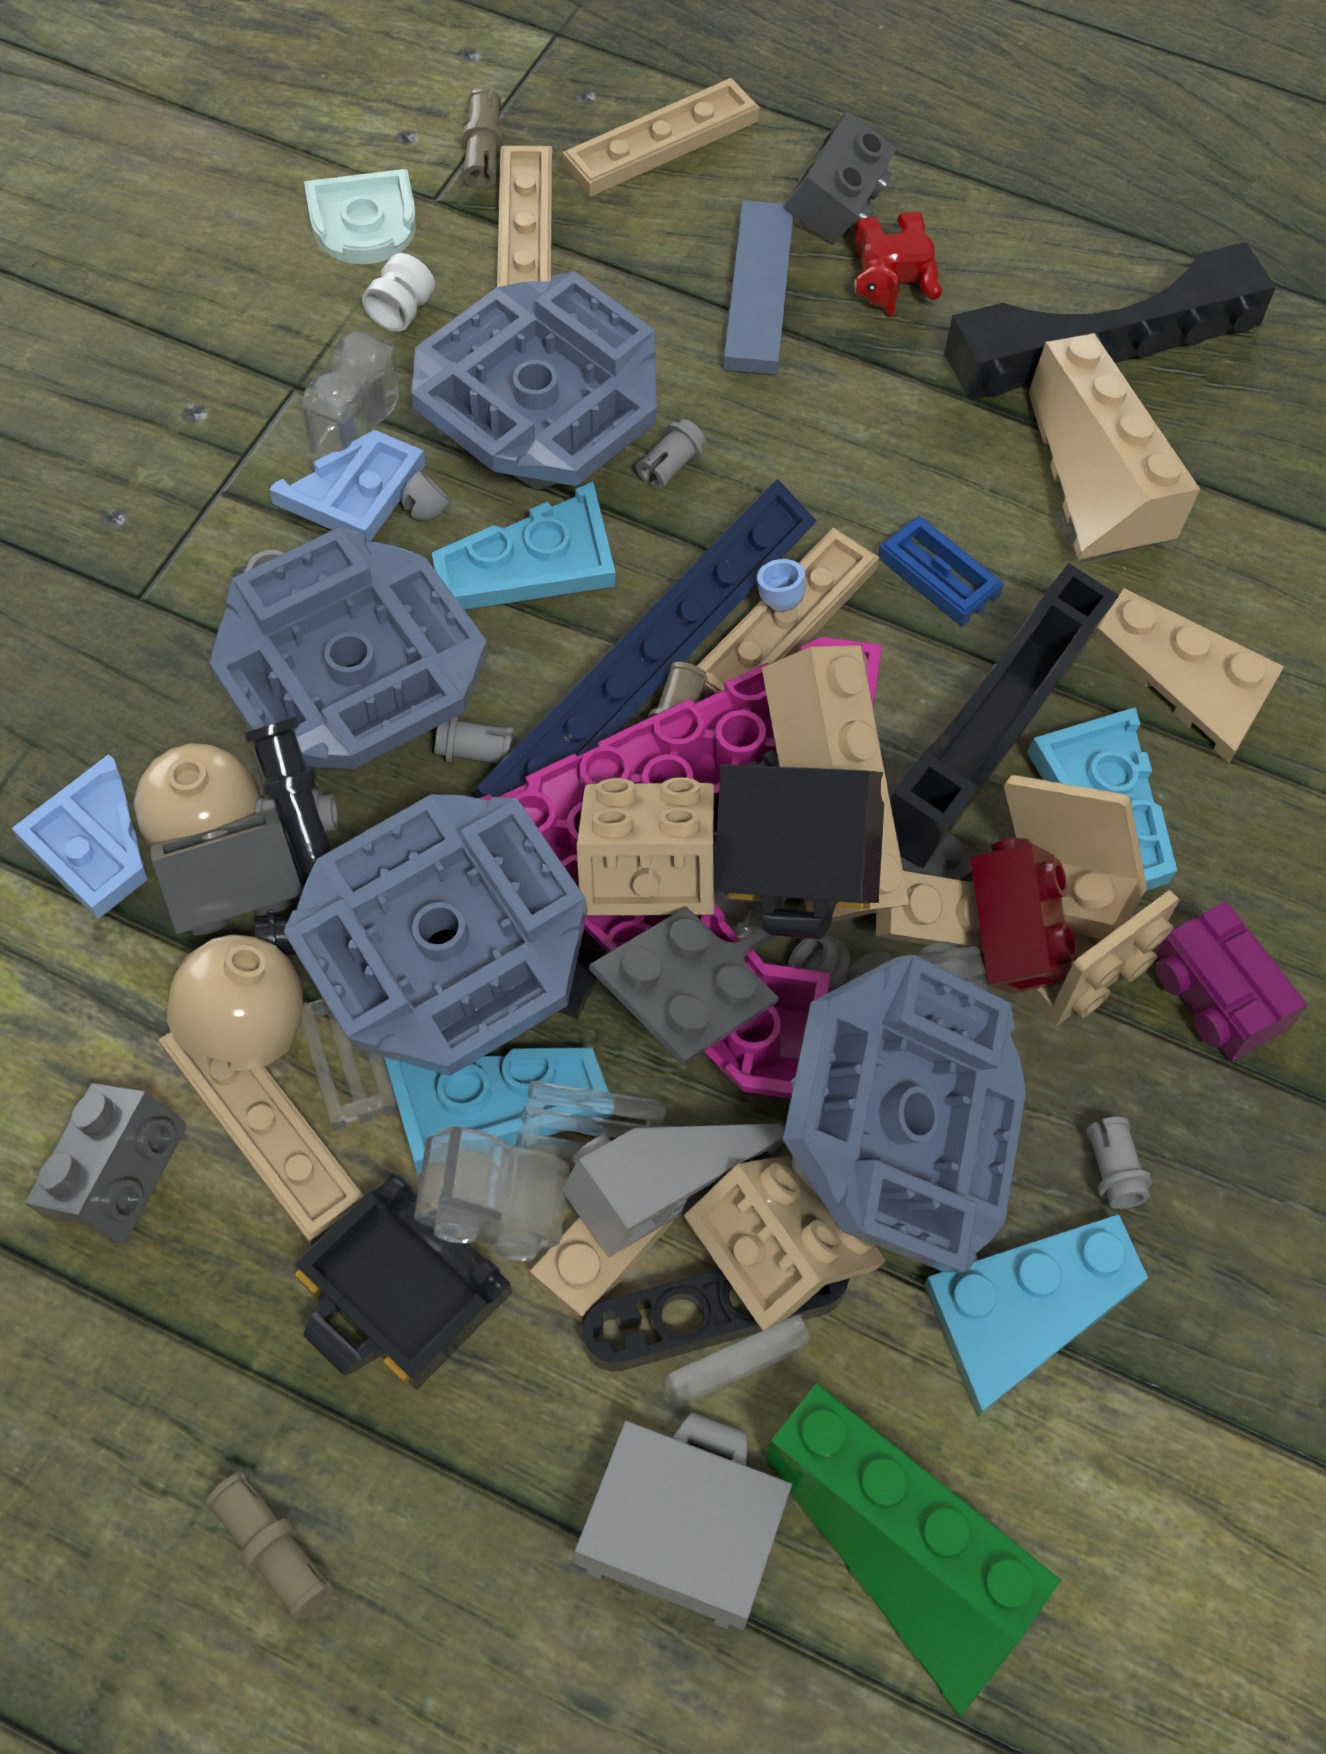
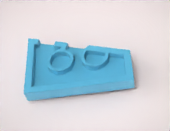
[1027,707,1177,891]
[384,1048,614,1175]
[924,1214,1148,1417]

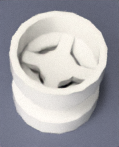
[362,253,435,332]

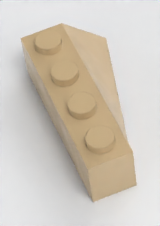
[1028,333,1200,560]
[762,645,909,921]

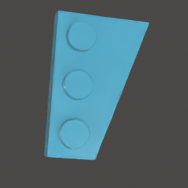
[432,482,616,610]

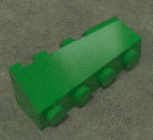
[765,1383,1062,1718]

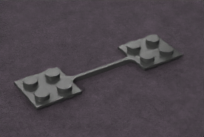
[589,782,976,1065]

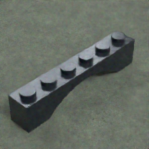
[944,242,1276,401]
[890,563,1119,869]

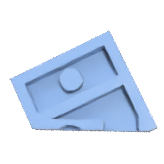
[269,430,425,541]
[12,754,148,919]

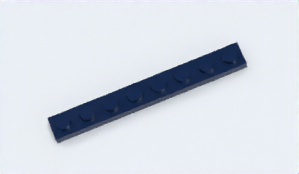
[470,479,817,798]

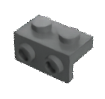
[24,1083,186,1244]

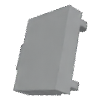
[573,1412,792,1631]

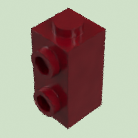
[970,838,1078,994]

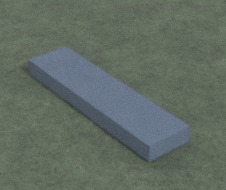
[723,200,793,375]

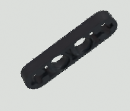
[583,1269,849,1372]

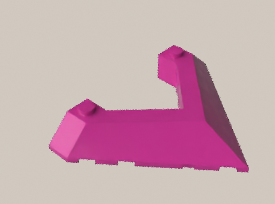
[479,637,882,1099]

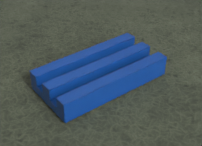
[878,515,1004,627]

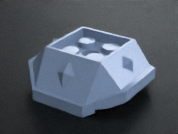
[411,271,657,490]
[209,526,488,770]
[283,794,588,1076]
[783,954,1026,1272]

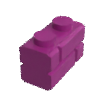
[1155,901,1308,1062]

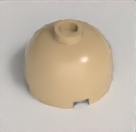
[134,743,261,850]
[166,934,303,1071]

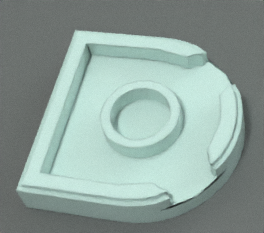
[304,169,417,264]

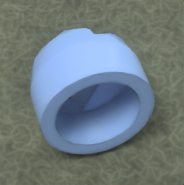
[757,559,806,612]

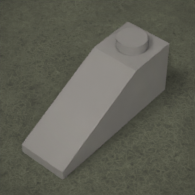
[561,1123,785,1258]

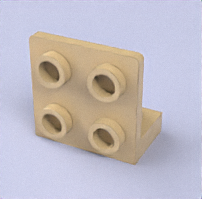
[1004,775,1147,940]
[577,777,714,915]
[1024,890,1180,1026]
[684,1155,885,1332]

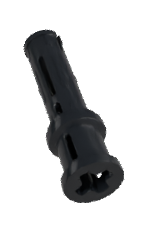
[241,716,332,889]

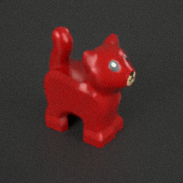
[853,211,942,317]

